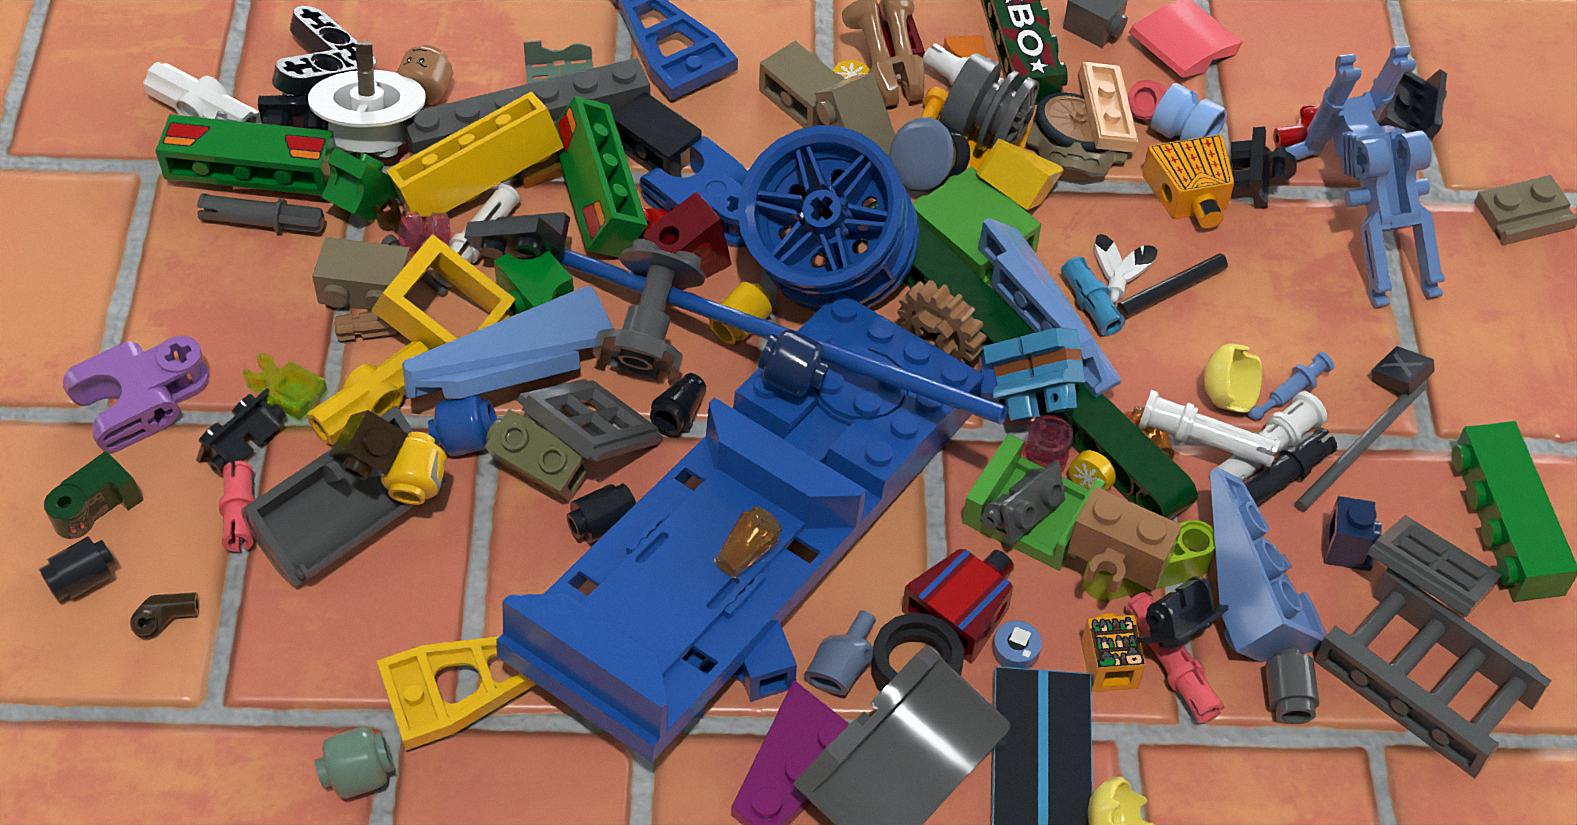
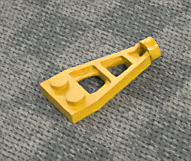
[376,636,536,750]

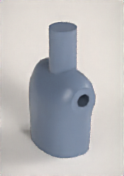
[804,610,876,695]

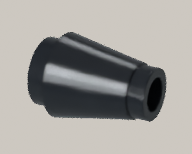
[650,373,706,435]

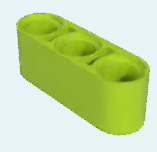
[1082,520,1215,601]

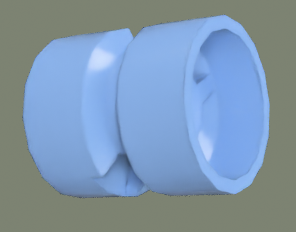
[1151,83,1227,141]

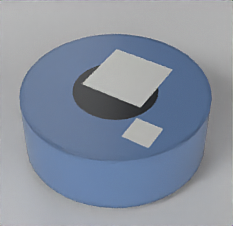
[993,621,1042,669]

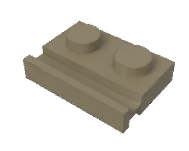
[1474,175,1577,246]

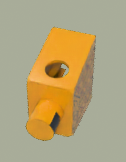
[1142,134,1234,228]

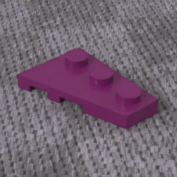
[731,680,849,825]

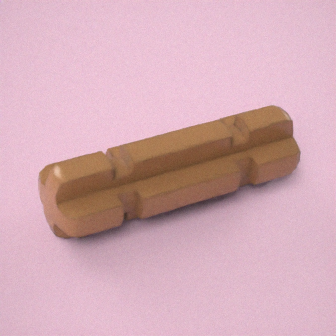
[334,307,418,341]

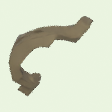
[1027,120,1127,177]

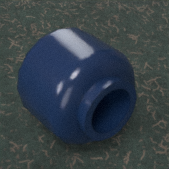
[758,329,830,397]

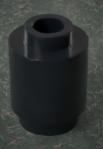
[566,483,636,544]
[39,536,116,602]

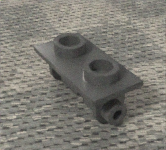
[982,460,1065,545]

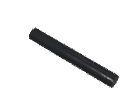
[1117,253,1228,318]

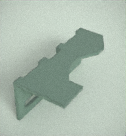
[523,40,593,84]

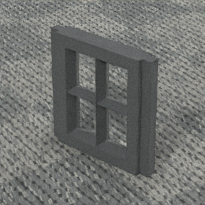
[517,379,663,461]
[1367,515,1502,617]

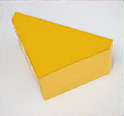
[976,138,1064,210]

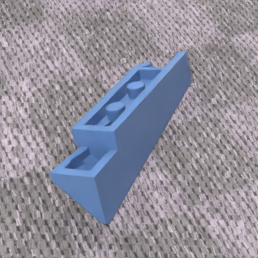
[978,218,1122,398]

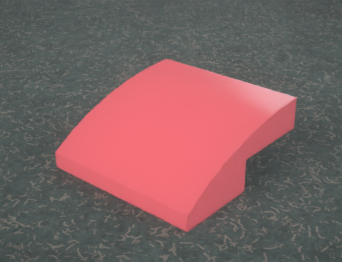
[1129,0,1243,77]

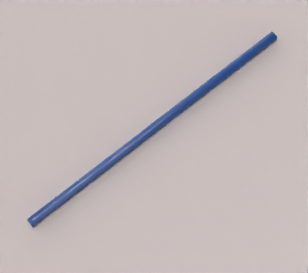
[553,248,1008,424]

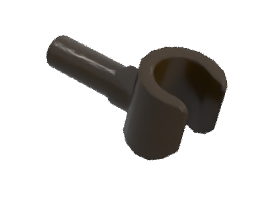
[374,197,420,251]

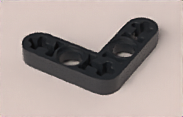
[272,6,376,95]

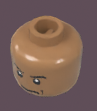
[396,45,453,106]

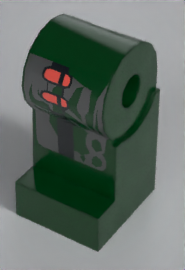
[44,451,143,539]

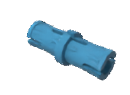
[1061,256,1126,336]

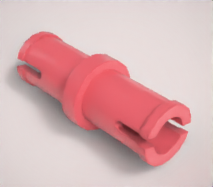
[219,461,256,552]

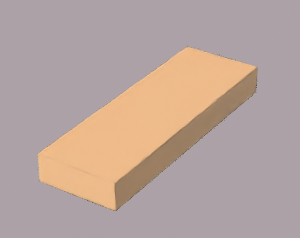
[1079,62,1139,153]

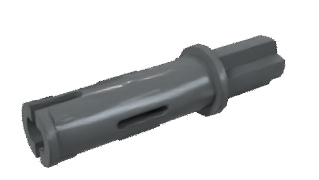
[197,193,325,233]

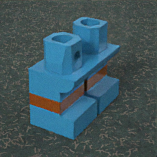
[983,328,1085,421]

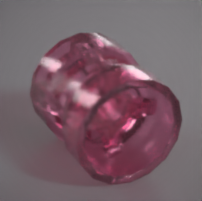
[398,211,450,254]
[1023,415,1073,472]

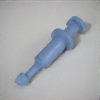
[1247,352,1334,420]

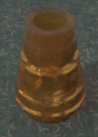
[714,506,782,578]

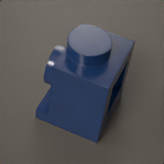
[1324,496,1382,571]

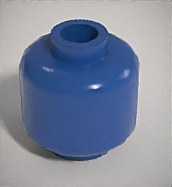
[428,394,497,456]

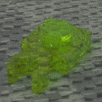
[242,353,327,420]

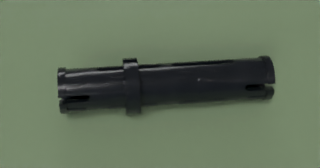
[1244,428,1338,507]

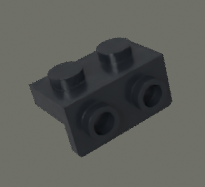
[1377,69,1447,138]
[464,212,570,259]

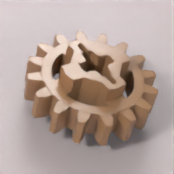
[897,280,987,365]

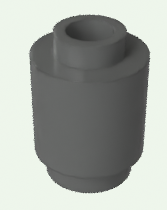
[1265,649,1320,724]

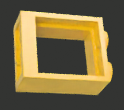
[371,234,516,350]

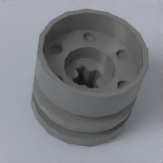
[939,52,1040,151]

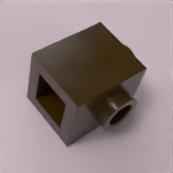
[329,410,408,480]

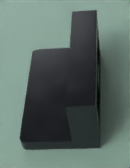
[613,92,702,178]

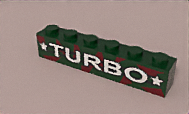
[981,0,1068,105]

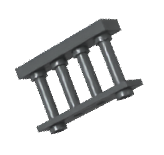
[1314,568,1552,779]

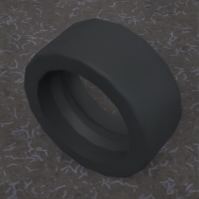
[871,613,964,692]

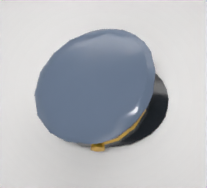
[890,117,970,190]

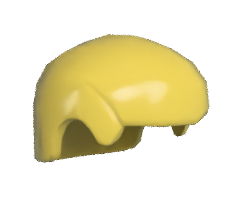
[1203,343,1263,413]
[1088,777,1155,825]

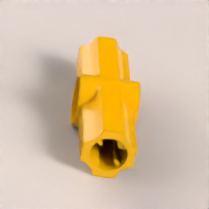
[306,341,429,445]

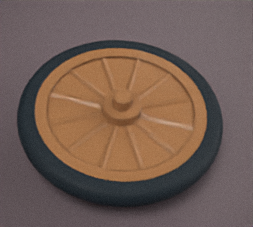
[1036,92,1103,152]

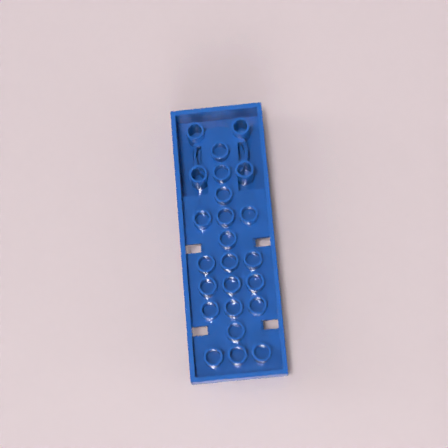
[496,292,984,762]

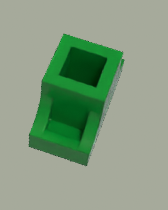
[321,147,398,223]
[494,251,574,315]

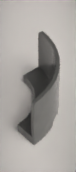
[793,644,1011,825]

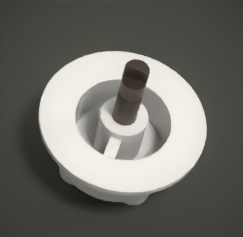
[308,41,425,157]

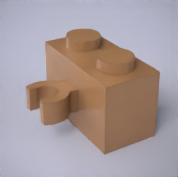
[1068,486,1182,593]

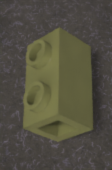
[484,409,593,503]

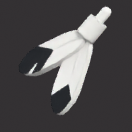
[1094,234,1157,303]

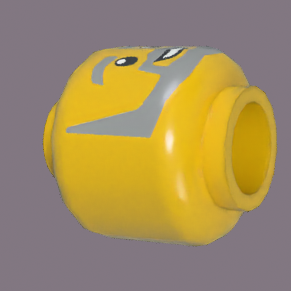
[380,432,447,505]

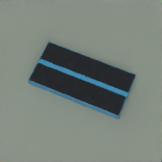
[991,666,1093,825]

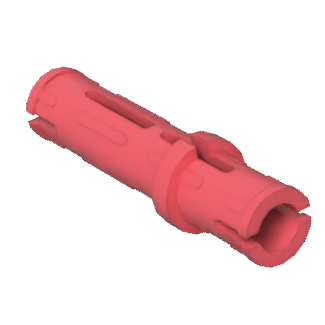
[1125,592,1225,723]

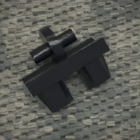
[257,94,328,131]
[1231,126,1297,209]

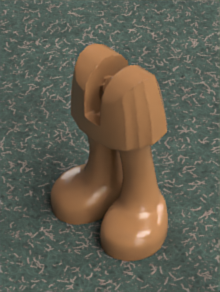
[842,0,925,107]

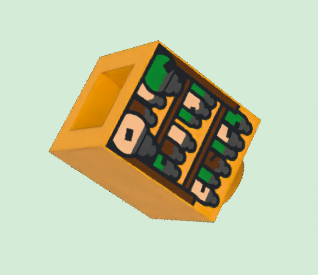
[1081,613,1146,692]

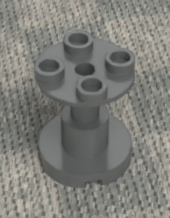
[592,239,706,379]

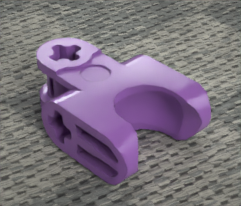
[63,336,210,453]

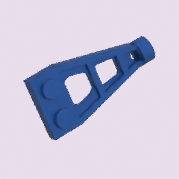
[613,0,738,100]

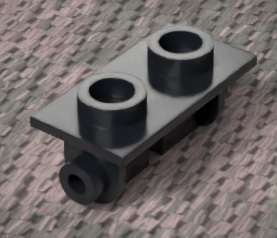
[196,388,287,475]
[1137,576,1229,648]

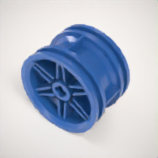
[737,125,920,312]

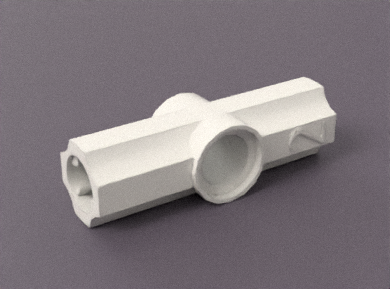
[143,62,261,124]

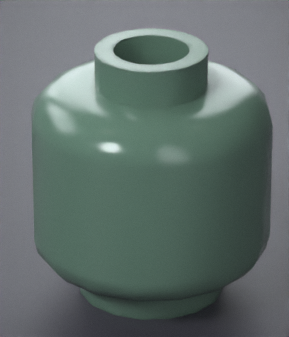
[315,726,394,799]

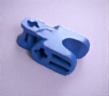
[640,136,747,248]

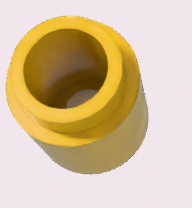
[709,282,772,345]

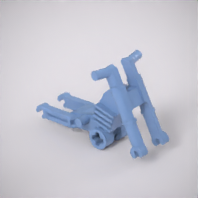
[1285,45,1445,307]

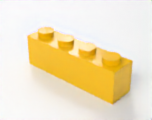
[386,91,564,227]

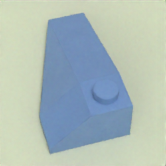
[1210,467,1327,662]

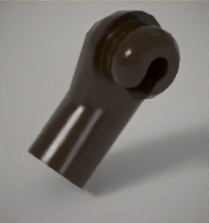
[130,592,199,638]

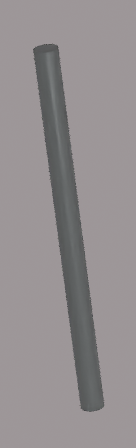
[1295,380,1428,512]

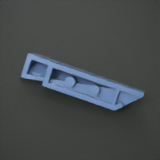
[402,286,614,399]

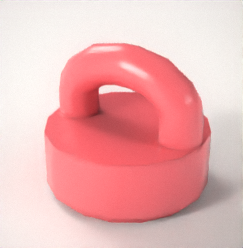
[1128,80,1167,121]

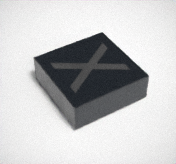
[1371,346,1435,395]

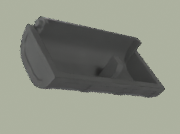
[241,405,446,586]

